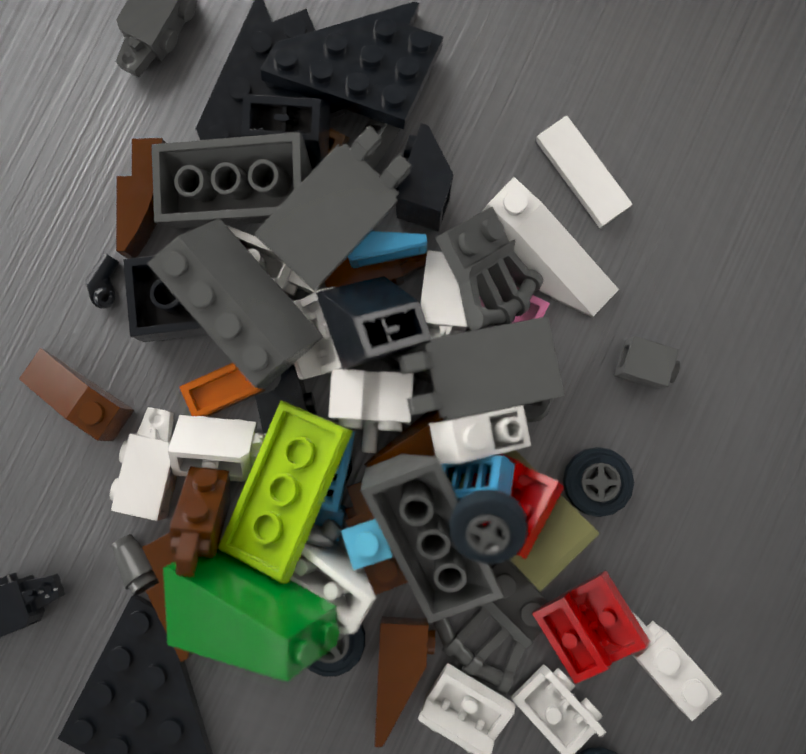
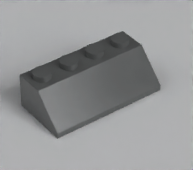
[151,132,313,228]
[147,218,324,389]
[361,454,504,623]

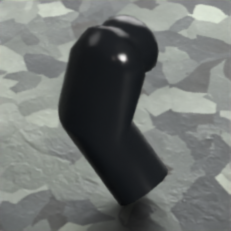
[85,252,120,308]

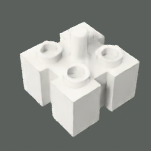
[329,369,413,453]

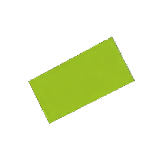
[218,400,353,583]

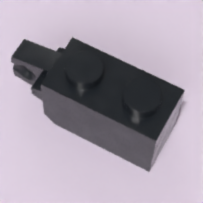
[0,572,65,637]

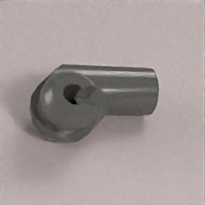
[306,519,342,548]

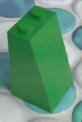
[163,541,339,682]

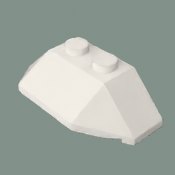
[290,543,376,634]

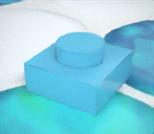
[341,519,393,570]

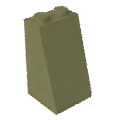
[449,450,600,592]

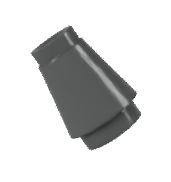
[111,534,159,596]

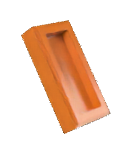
[179,363,266,417]

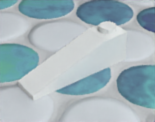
[482,177,619,317]

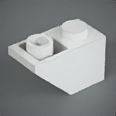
[429,405,531,463]

